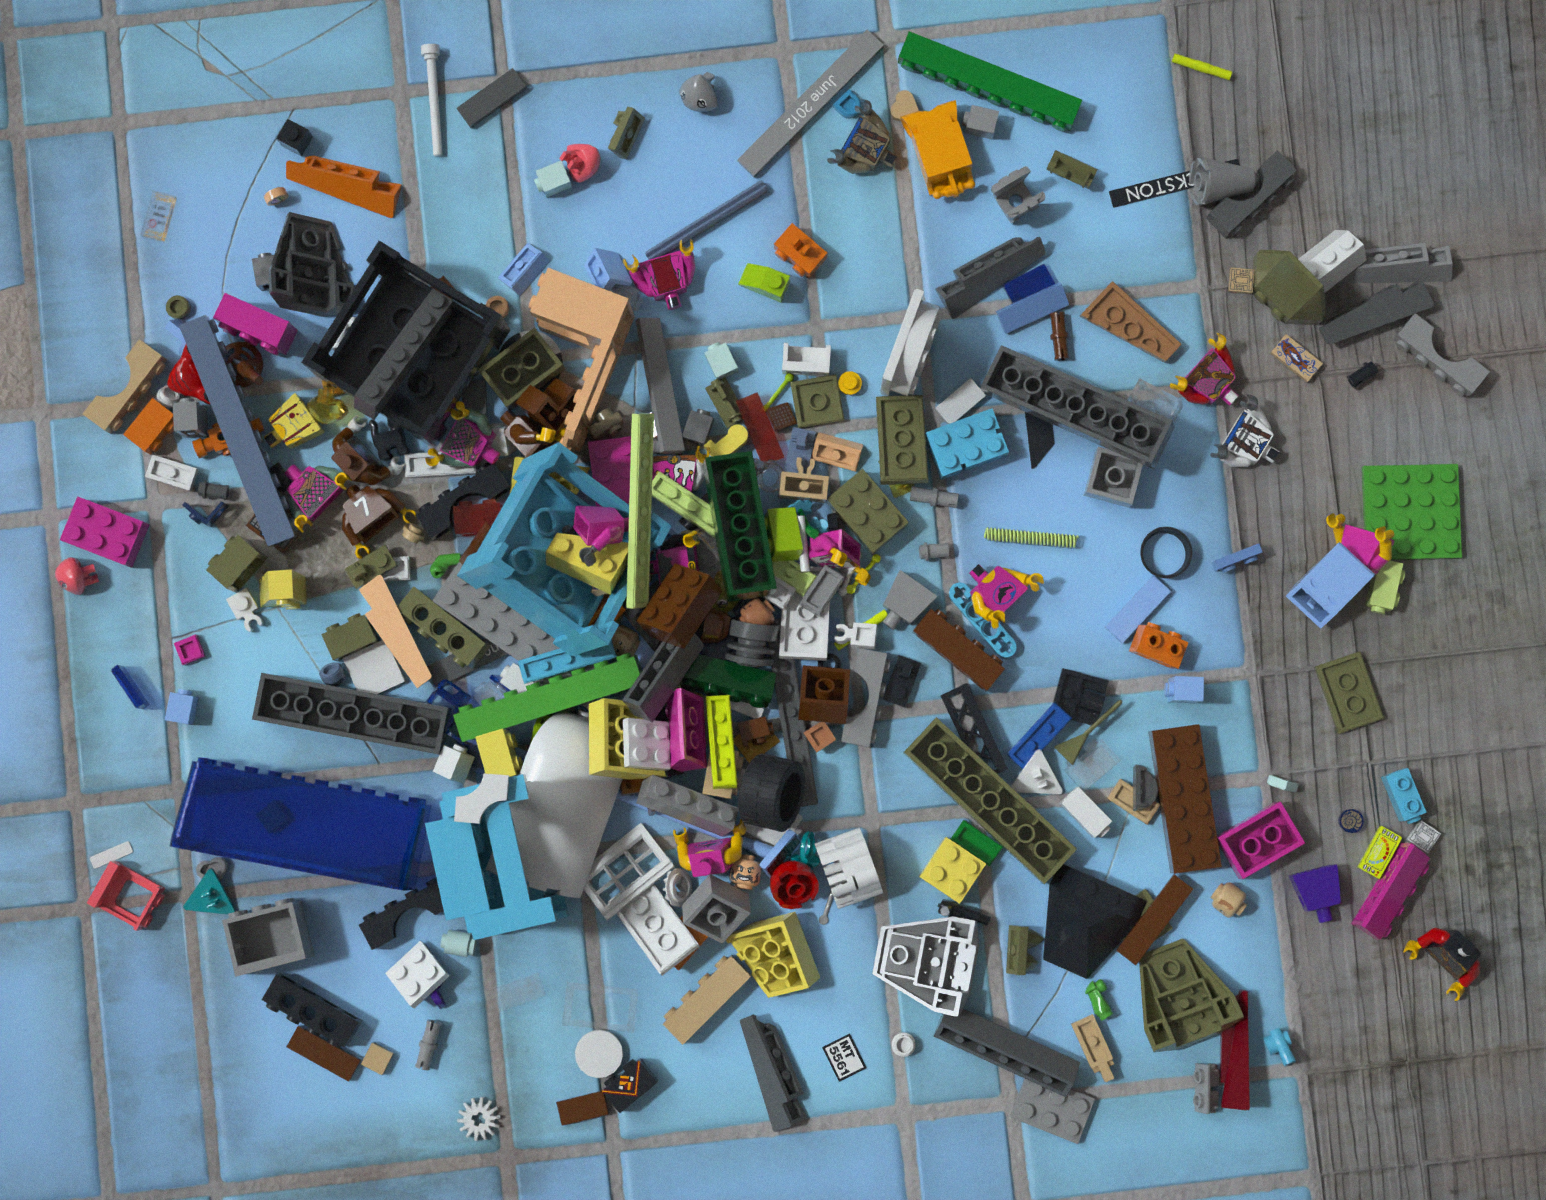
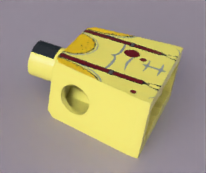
[264,393,325,449]

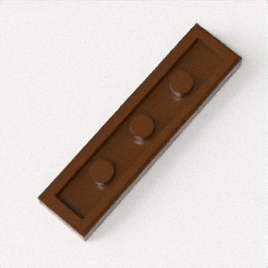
[1116,874,1193,965]

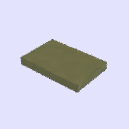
[1314,651,1384,734]

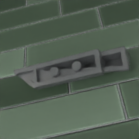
[935,237,1045,319]

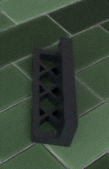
[940,683,1008,774]

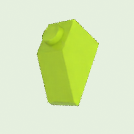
[738,263,790,303]

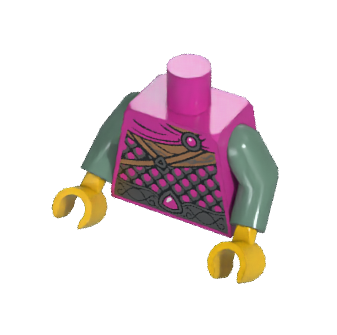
[425,401,501,467]
[285,464,353,533]

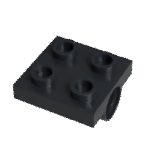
[1052,668,1108,726]

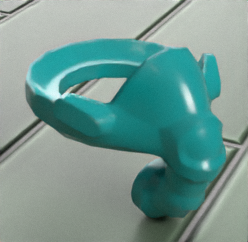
[790,831,820,869]

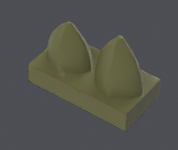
[1006,925,1044,975]

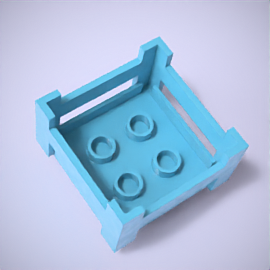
[457,442,672,656]
[425,774,569,940]

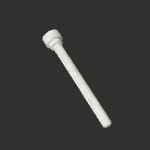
[421,44,443,157]

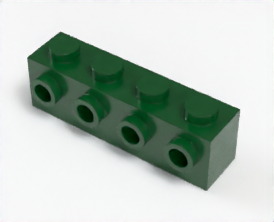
[678,654,777,708]

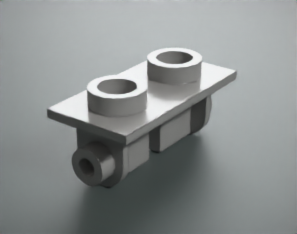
[1193,1063,1219,1114]

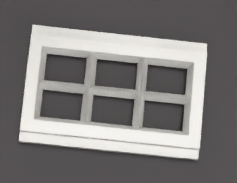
[584,823,675,921]

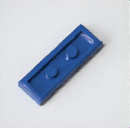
[1006,701,1072,769]

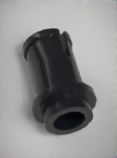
[1346,361,1379,389]

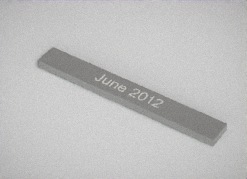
[737,30,884,177]

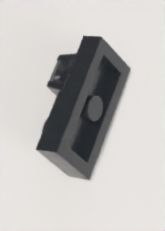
[883,655,921,708]

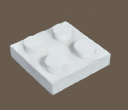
[623,718,670,771]
[385,941,450,1009]

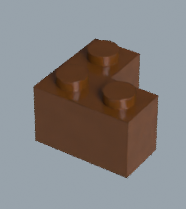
[516,377,576,437]

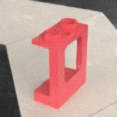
[87,861,165,931]

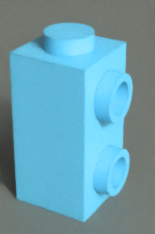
[1381,768,1427,824]

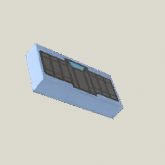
[759,829,801,878]

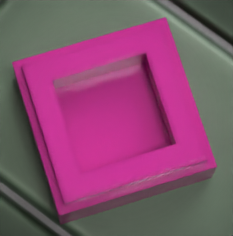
[174,634,206,665]

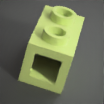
[1365,561,1405,614]

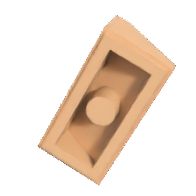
[811,433,863,472]

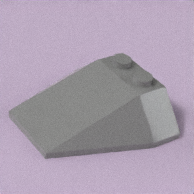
[872,916,979,1017]

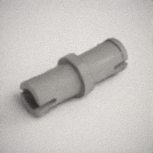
[910,486,959,508]
[415,1019,442,1070]

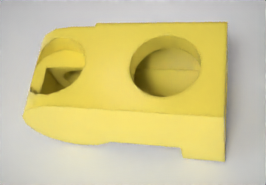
[704,424,748,456]

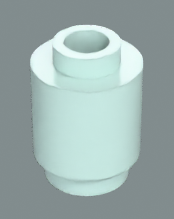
[441,930,477,957]

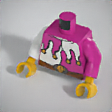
[652,446,711,509]
[808,529,871,586]

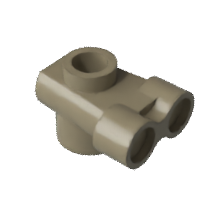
[587,408,623,442]

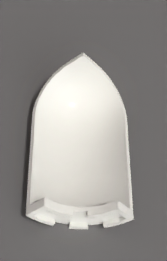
[486,709,622,898]

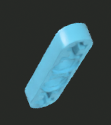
[949,582,1017,658]

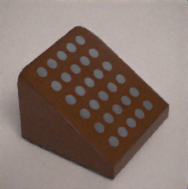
[766,402,797,433]

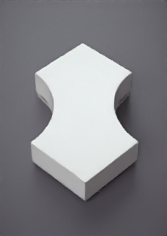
[454,773,509,824]

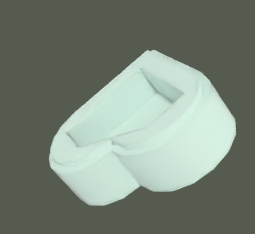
[1267,775,1299,792]

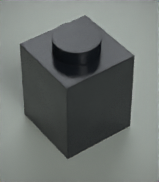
[276,119,313,157]

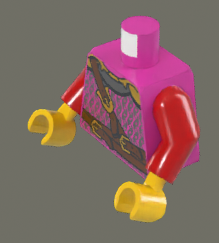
[1170,333,1239,406]

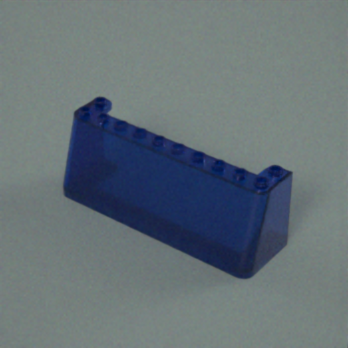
[169,757,432,891]

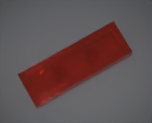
[736,392,784,466]

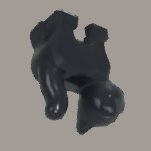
[369,418,410,462]

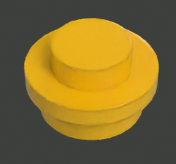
[838,371,862,395]

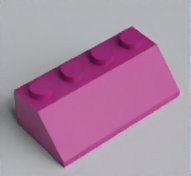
[1351,843,1430,940]

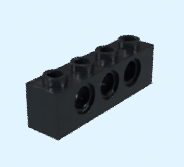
[261,973,363,1048]

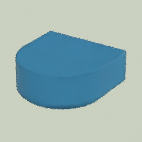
[833,89,861,118]

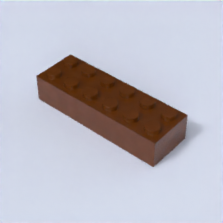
[1148,724,1222,874]

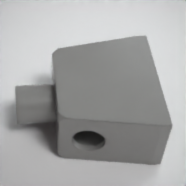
[883,570,937,630]

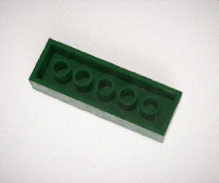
[703,451,777,602]

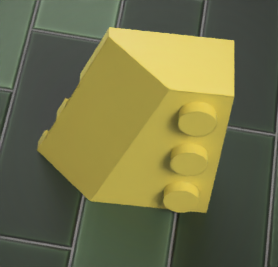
[589,698,666,779]
[726,912,820,998]

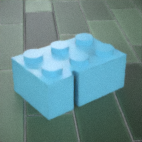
[925,408,1009,480]

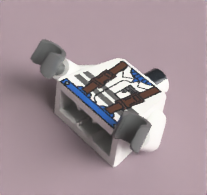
[1210,394,1280,467]

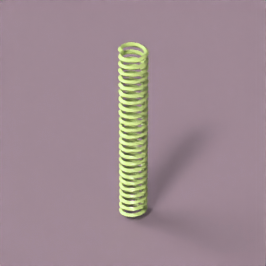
[984,527,1079,548]

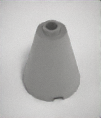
[1189,158,1258,205]

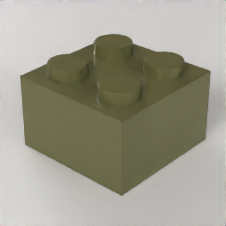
[206,535,268,593]

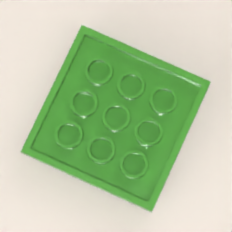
[1362,464,1462,560]

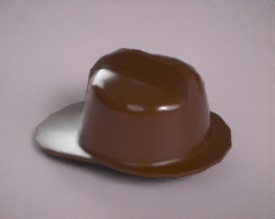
[700,607,730,643]

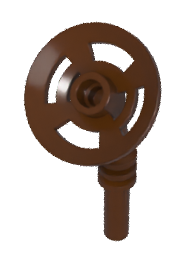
[224,341,264,388]

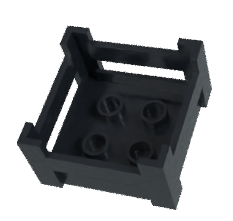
[301,241,510,449]

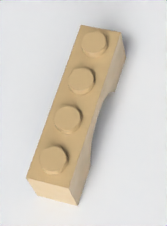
[83,339,167,434]

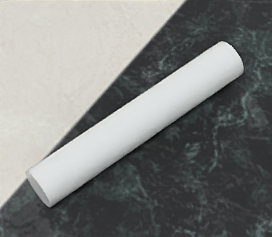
[797,516,810,572]

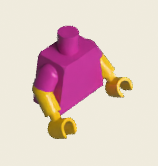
[1326,513,1395,575]

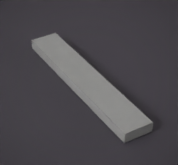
[636,318,685,453]

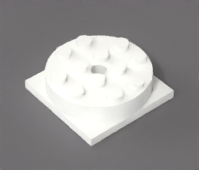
[880,289,943,396]

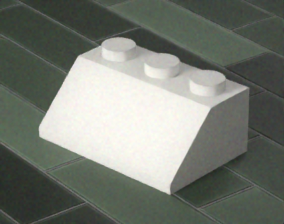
[1298,230,1367,293]

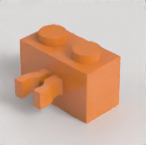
[774,223,828,278]

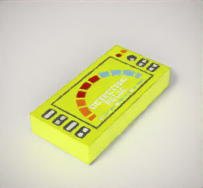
[1357,826,1402,879]

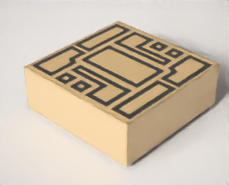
[1228,268,1254,294]

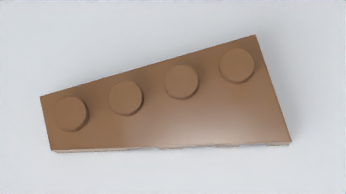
[1080,281,1182,363]

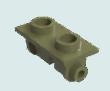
[1046,150,1098,189]
[705,377,748,429]

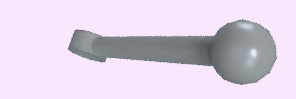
[819,882,841,925]

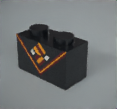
[602,1058,659,1113]

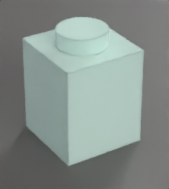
[534,161,572,198]
[704,342,738,380]

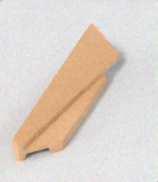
[359,575,432,688]

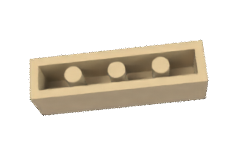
[663,955,752,1045]

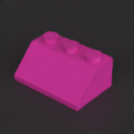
[665,688,707,772]

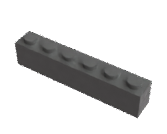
[354,289,453,420]
[933,1009,1080,1097]

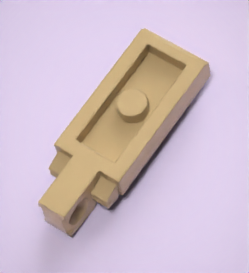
[1071,1014,1114,1082]

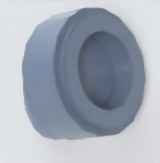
[319,662,346,686]

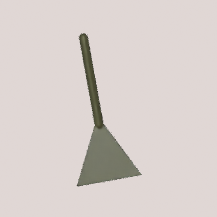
[1054,700,1123,766]

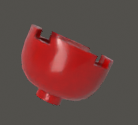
[770,860,819,909]

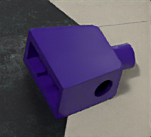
[1288,864,1341,923]

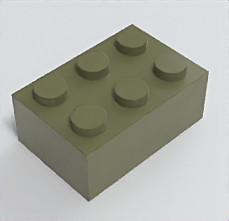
[478,327,565,410]
[826,468,909,555]

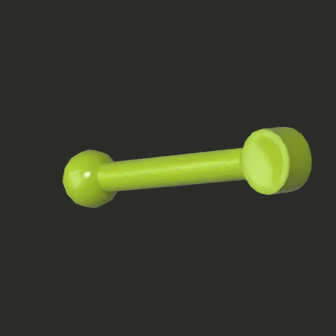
[761,373,794,414]

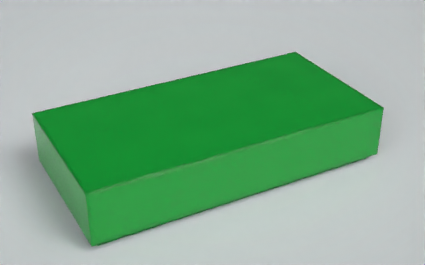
[950,820,1003,867]

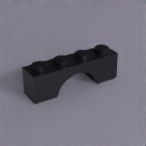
[416,463,511,541]
[359,877,444,950]

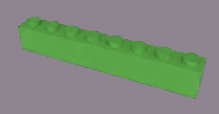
[453,652,642,742]

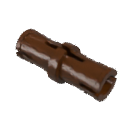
[1050,312,1069,361]

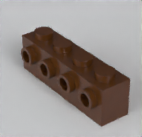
[912,609,1005,692]

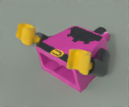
[649,530,700,585]

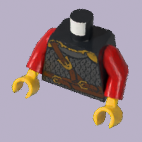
[1403,928,1481,1001]

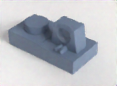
[784,427,816,474]

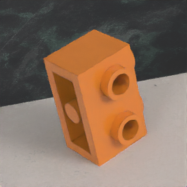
[1129,622,1189,669]

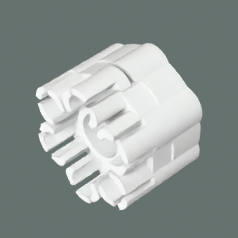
[815,827,883,909]

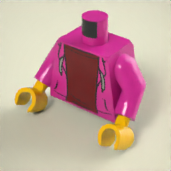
[623,239,696,310]

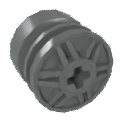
[725,617,780,667]

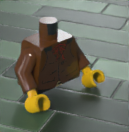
[500,409,566,457]

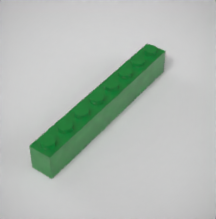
[898,31,1082,131]

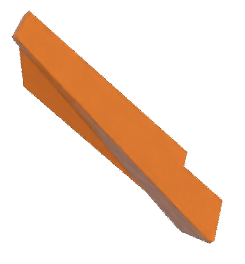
[286,156,402,218]

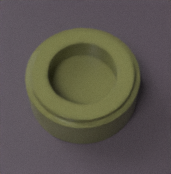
[166,295,191,320]

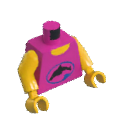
[969,564,1044,629]
[673,819,747,877]

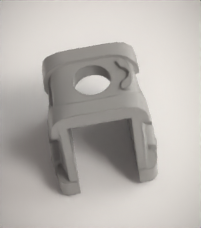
[991,166,1046,224]

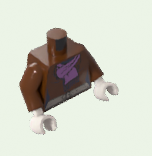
[331,415,405,485]

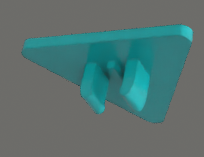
[183,868,236,914]

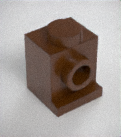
[738,716,775,749]

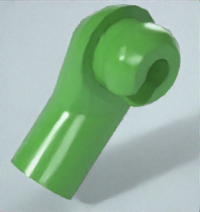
[430,553,461,579]

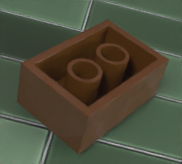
[637,563,722,649]

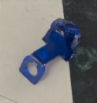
[426,679,471,747]

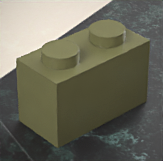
[321,613,379,662]

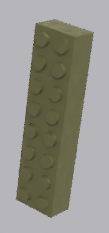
[903,717,1077,884]

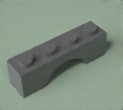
[1206,150,1297,238]

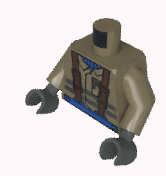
[827,99,898,174]

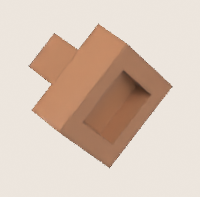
[804,722,836,753]

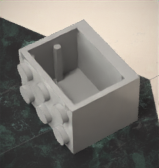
[222,898,315,977]

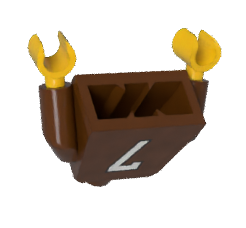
[342,485,416,559]

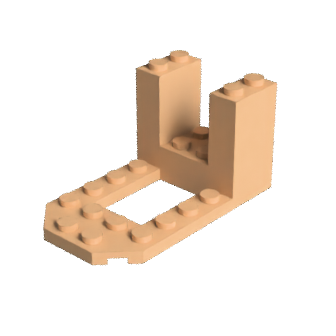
[528,268,635,453]

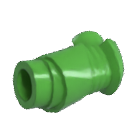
[1085,979,1113,1021]

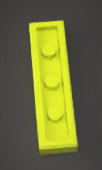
[705,695,737,789]

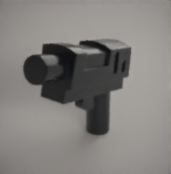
[937,899,990,926]

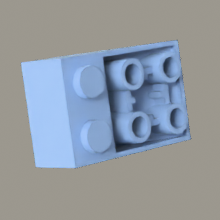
[1286,542,1375,629]

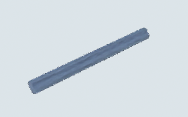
[645,181,767,260]

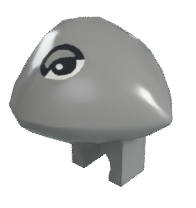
[679,72,718,112]

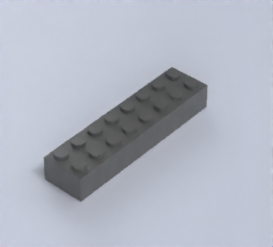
[980,345,1175,469]
[252,673,452,755]

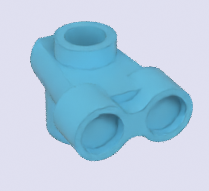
[1263,1027,1296,1067]

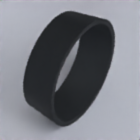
[1140,527,1192,578]

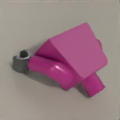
[562,506,629,567]

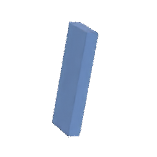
[996,282,1069,334]

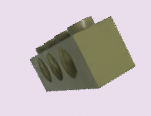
[397,586,490,669]

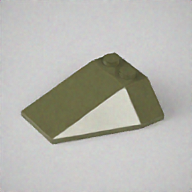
[1253,249,1326,325]
[1139,939,1244,1053]

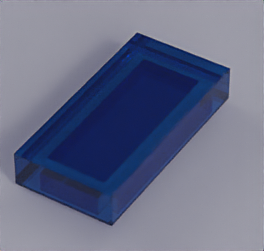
[1002,264,1055,304]
[111,665,150,709]

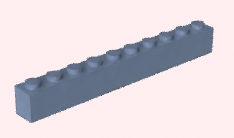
[179,315,299,547]

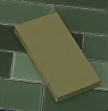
[876,395,928,485]

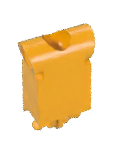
[900,100,975,199]

